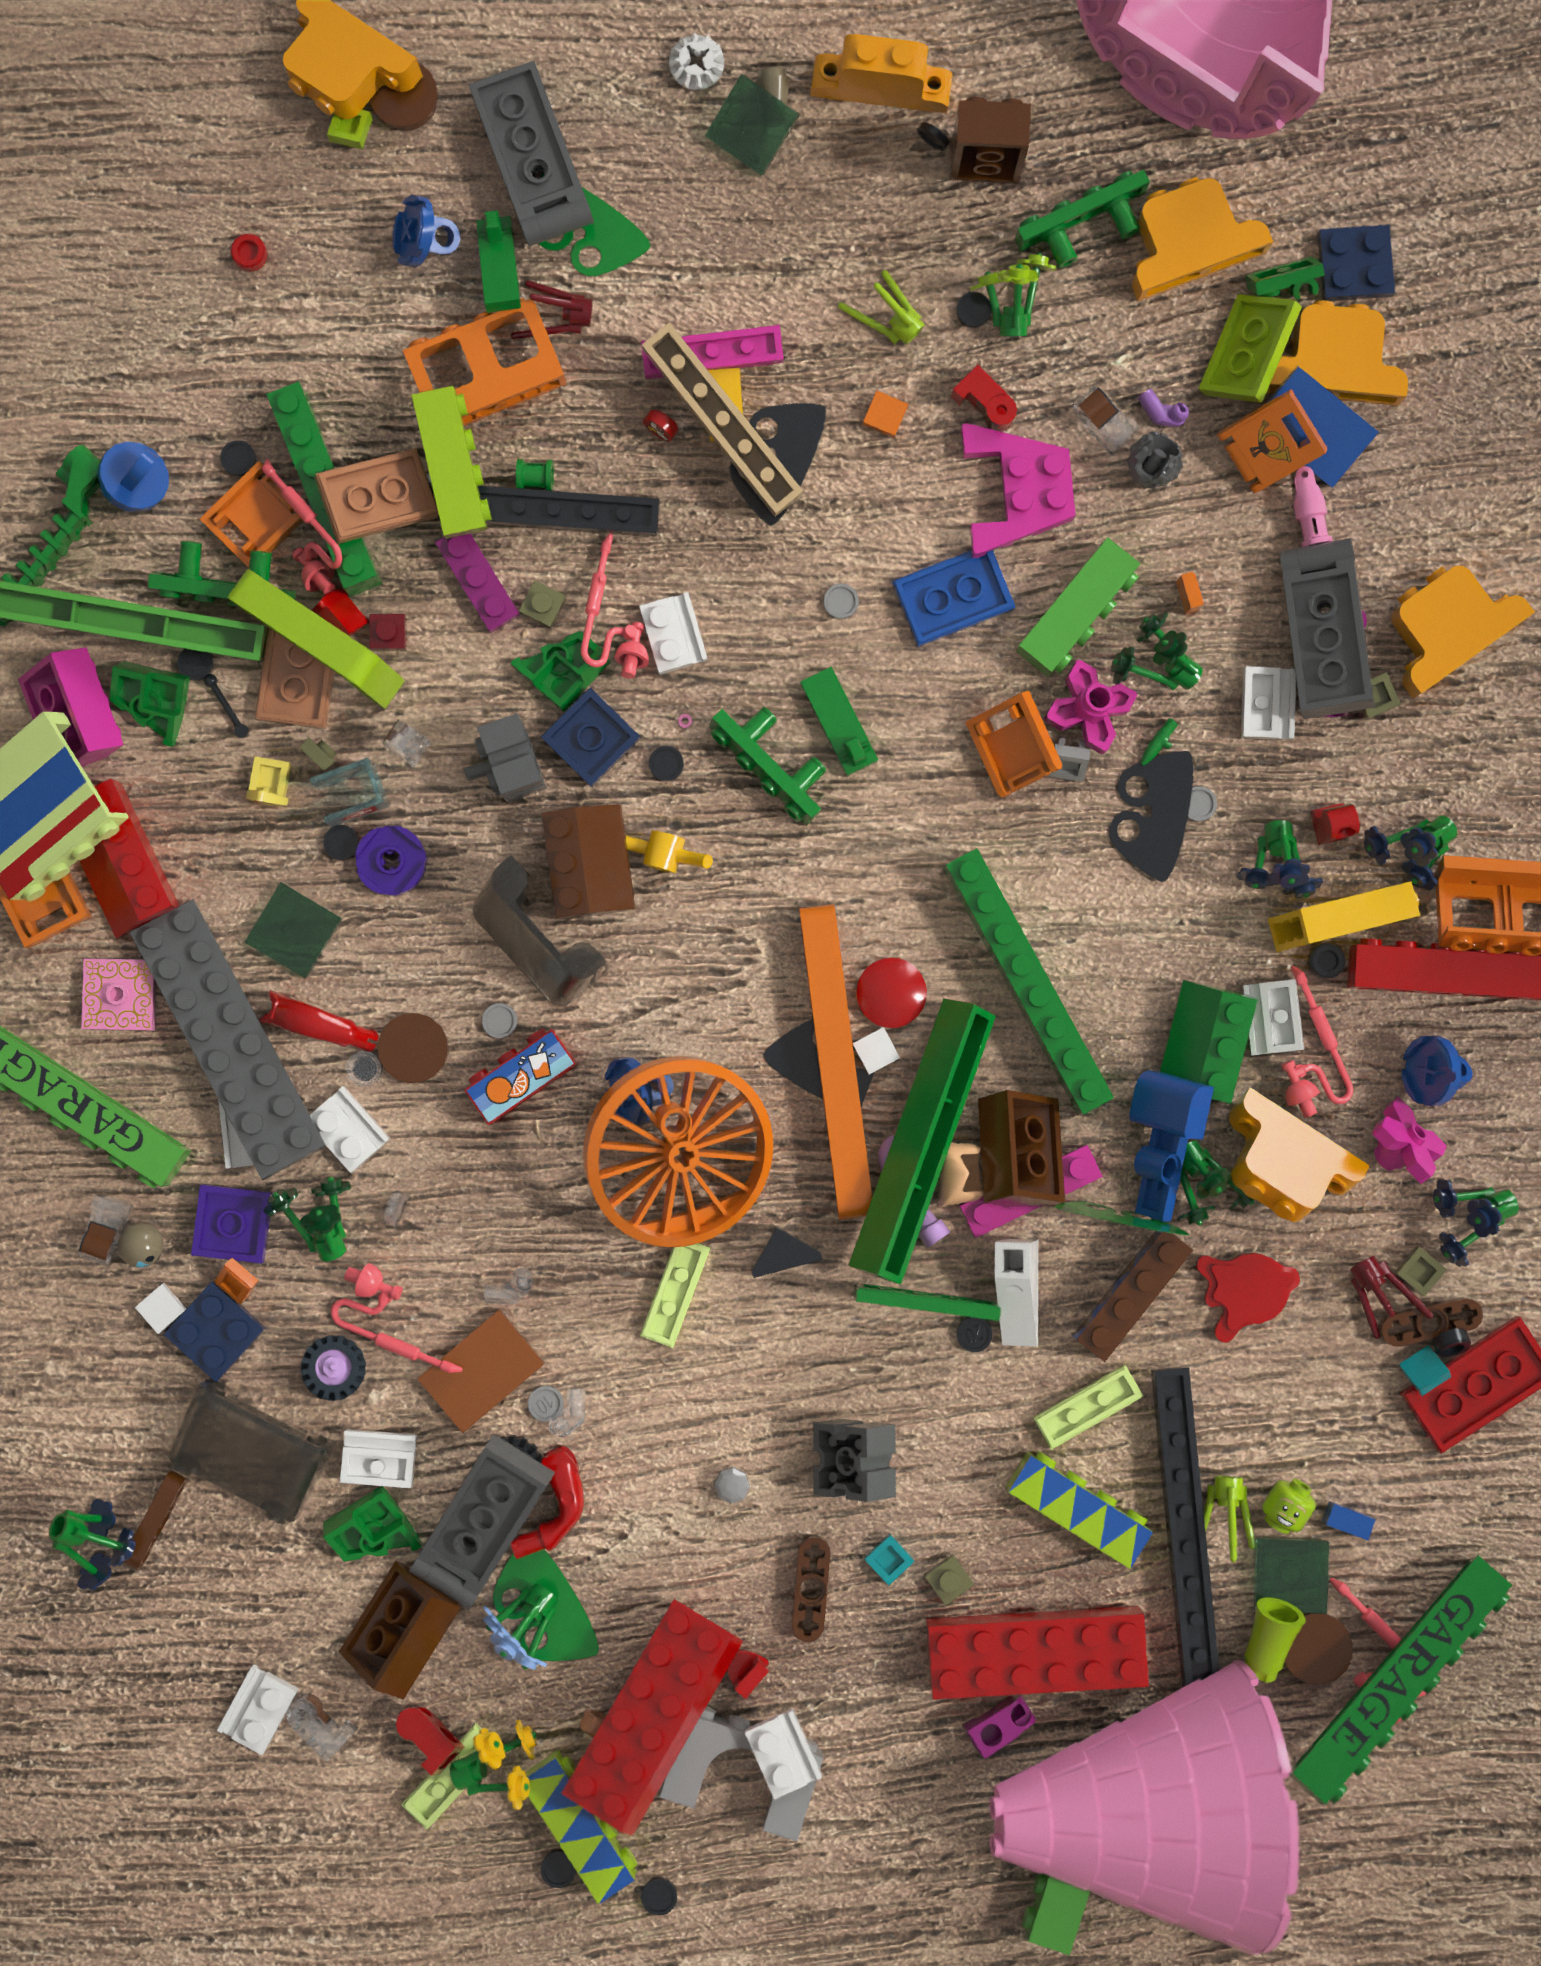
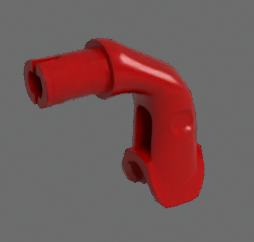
[259,990,378,1052]
[511,1446,584,1559]

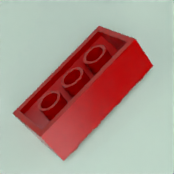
[79,778,180,939]

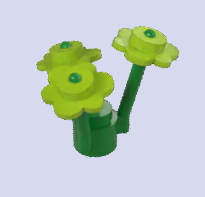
[970,253,1056,336]

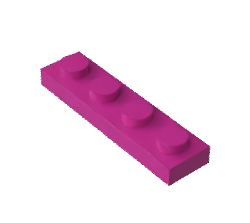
[641,325,784,379]
[959,1145,1103,1238]

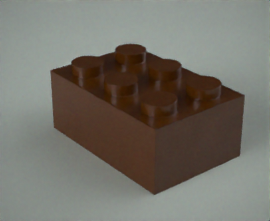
[950,97,1031,184]

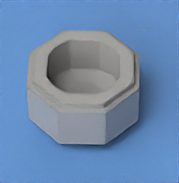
[714,1466,750,1504]

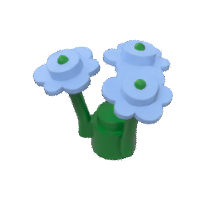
[483,1583,558,1670]

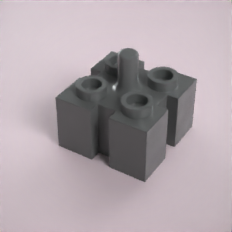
[464,713,547,803]
[813,1419,896,1502]

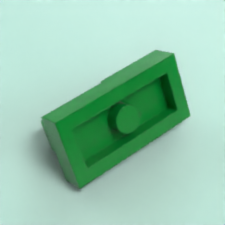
[1245,257,1324,300]

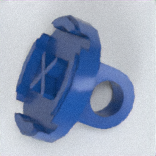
[393,194,460,268]
[97,441,169,512]
[1401,1036,1473,1106]
[605,1057,674,1128]

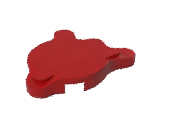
[1196,1253,1300,1343]

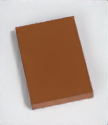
[417,1309,545,1433]

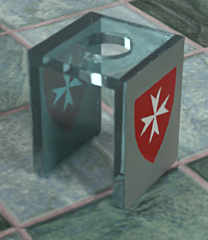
[310,757,390,827]

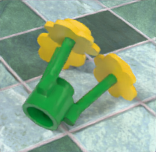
[450,1719,538,1810]

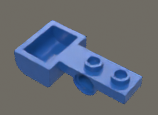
[1129,1070,1214,1222]

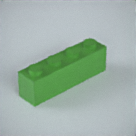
[1016,537,1141,677]
[1022,1873,1090,1956]

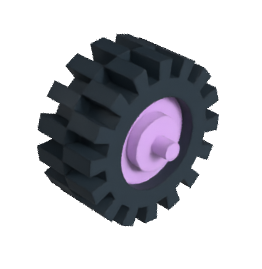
[301,1335,366,1401]

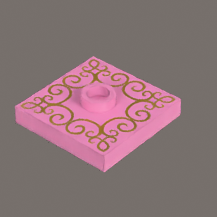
[81,959,156,1031]

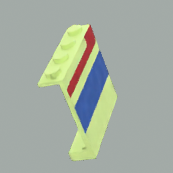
[0,711,129,901]

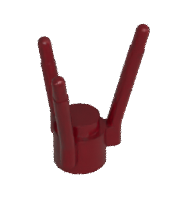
[510,280,593,339]
[1350,1256,1433,1339]

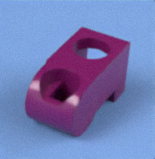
[962,1694,1036,1759]

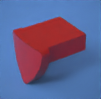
[311,588,369,636]
[727,1650,769,1699]

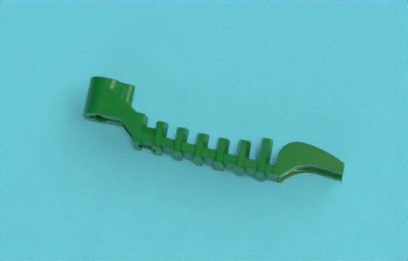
[0,445,101,627]

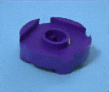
[355,826,428,897]

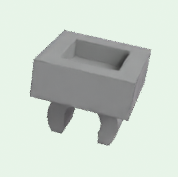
[1048,738,1090,782]

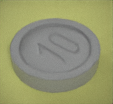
[824,584,859,620]
[1188,786,1217,822]
[482,1003,518,1038]
[528,1385,564,1422]

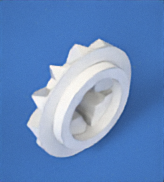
[669,33,724,90]

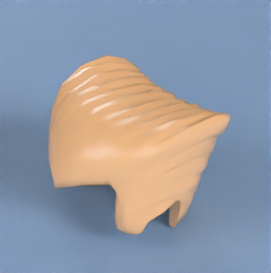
[936,1142,983,1208]

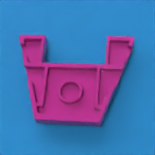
[961,423,1076,558]

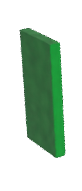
[853,1283,1001,1321]

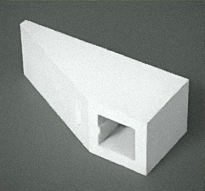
[995,1238,1038,1347]

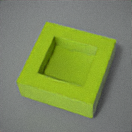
[327,110,373,149]

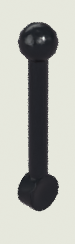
[204,674,249,739]

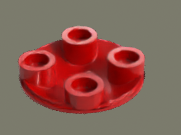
[856,958,927,1028]

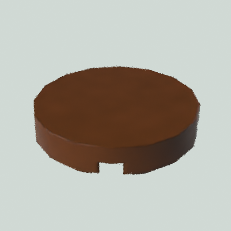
[369,63,438,131]
[378,1013,449,1083]
[1284,1611,1353,1685]

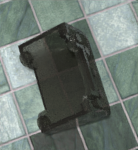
[472,855,612,1006]
[168,1378,337,1525]

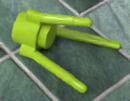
[838,270,925,345]
[1204,1476,1256,1562]

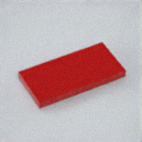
[1399,1316,1541,1454]

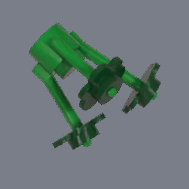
[1111,612,1203,690]
[1177,1140,1254,1225]
[263,1177,351,1262]

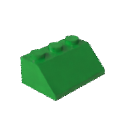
[1160,980,1258,1103]

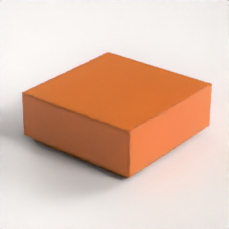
[863,391,909,438]
[1176,571,1204,615]
[214,1258,259,1305]

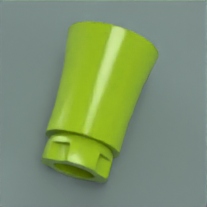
[1244,1597,1306,1683]

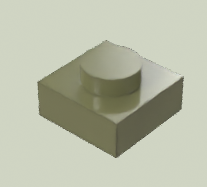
[519,580,567,629]
[1361,672,1401,720]
[299,737,340,772]
[1394,1246,1447,1297]
[924,1553,974,1606]

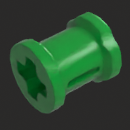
[516,459,554,491]

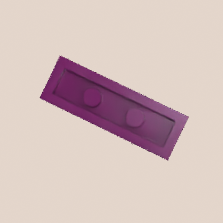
[435,534,520,634]

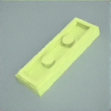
[640,1243,711,1348]
[1033,1364,1143,1450]
[401,1723,488,1829]

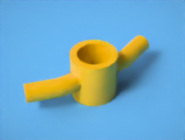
[626,830,713,874]

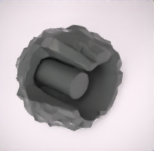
[1127,431,1183,489]

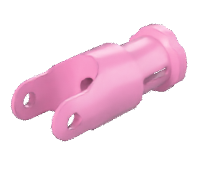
[1293,466,1333,547]

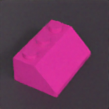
[18,647,124,767]

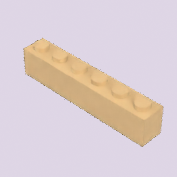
[642,322,803,517]

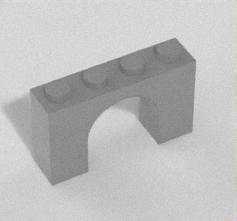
[660,1706,823,1841]

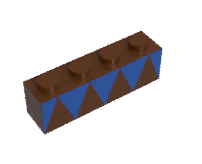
[1072,1230,1193,1363]

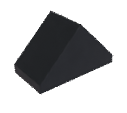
[752,1226,822,1278]

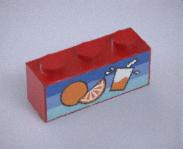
[464,1028,579,1125]

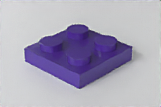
[191,1184,273,1264]

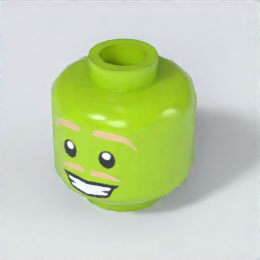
[1262,1478,1316,1534]

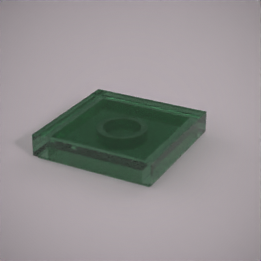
[705,74,801,175]
[245,882,343,979]
[1254,1537,1329,1614]

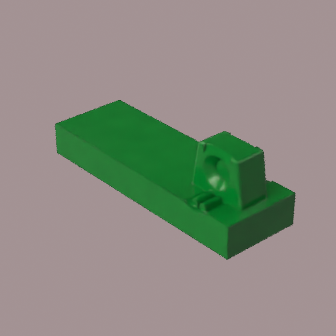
[476,210,521,313]
[800,666,879,777]

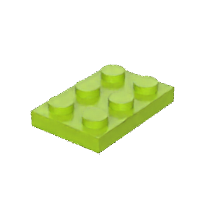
[1199,294,1302,403]

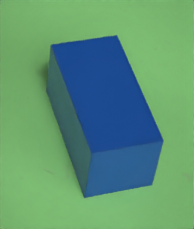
[1322,1501,1376,1540]

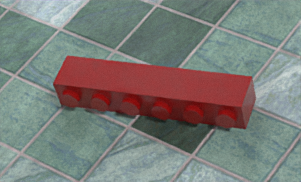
[1347,938,1541,1001]

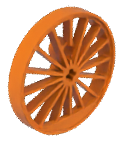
[583,1056,773,1247]

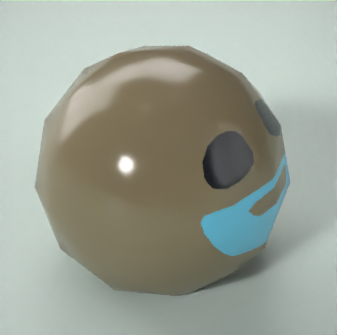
[118,1223,163,1268]

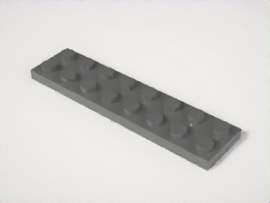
[130,899,326,1180]

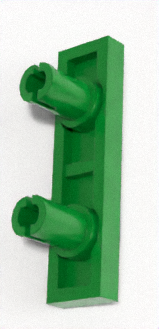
[1014,169,1150,269]
[148,541,296,606]
[709,707,826,826]

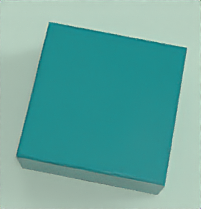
[1399,1345,1451,1396]
[864,1533,915,1586]

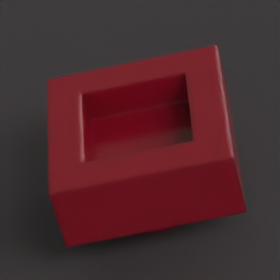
[369,614,407,651]

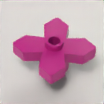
[1044,660,1137,754]
[1372,1097,1447,1184]

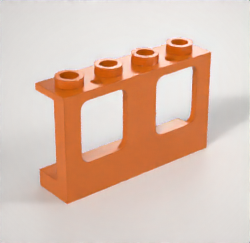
[402,298,567,426]
[1435,855,1541,956]

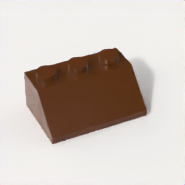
[542,804,636,920]
[978,1090,1065,1207]
[339,1561,461,1700]

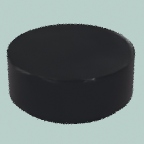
[1308,943,1345,979]
[1432,1329,1471,1357]

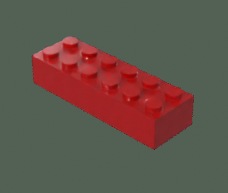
[561,1599,743,1836]
[926,1606,1149,1700]

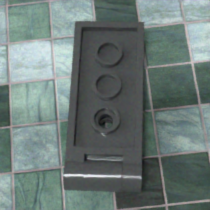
[469,61,594,247]
[1280,538,1375,719]
[409,1434,555,1610]

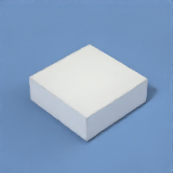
[853,1027,900,1075]
[135,1283,186,1334]

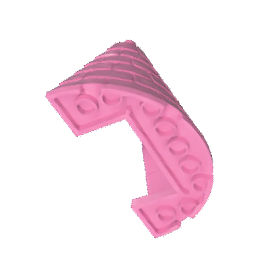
[1076,0,1332,139]
[989,1660,1299,1955]

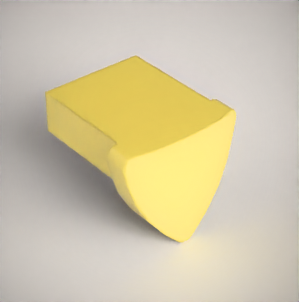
[245,756,292,807]

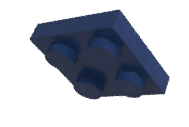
[1317,224,1395,301]
[541,687,641,788]
[164,1281,266,1382]

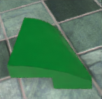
[510,631,611,712]
[109,661,190,747]
[323,1486,422,1562]

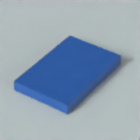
[1266,365,1379,488]
[892,550,1016,648]

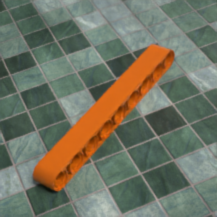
[799,904,872,1220]

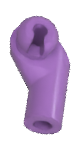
[1137,389,1189,427]

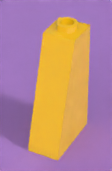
[1268,881,1420,953]

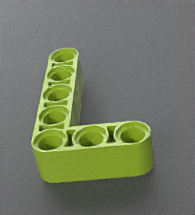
[227,568,405,709]

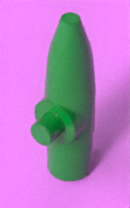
[1140,718,1178,766]

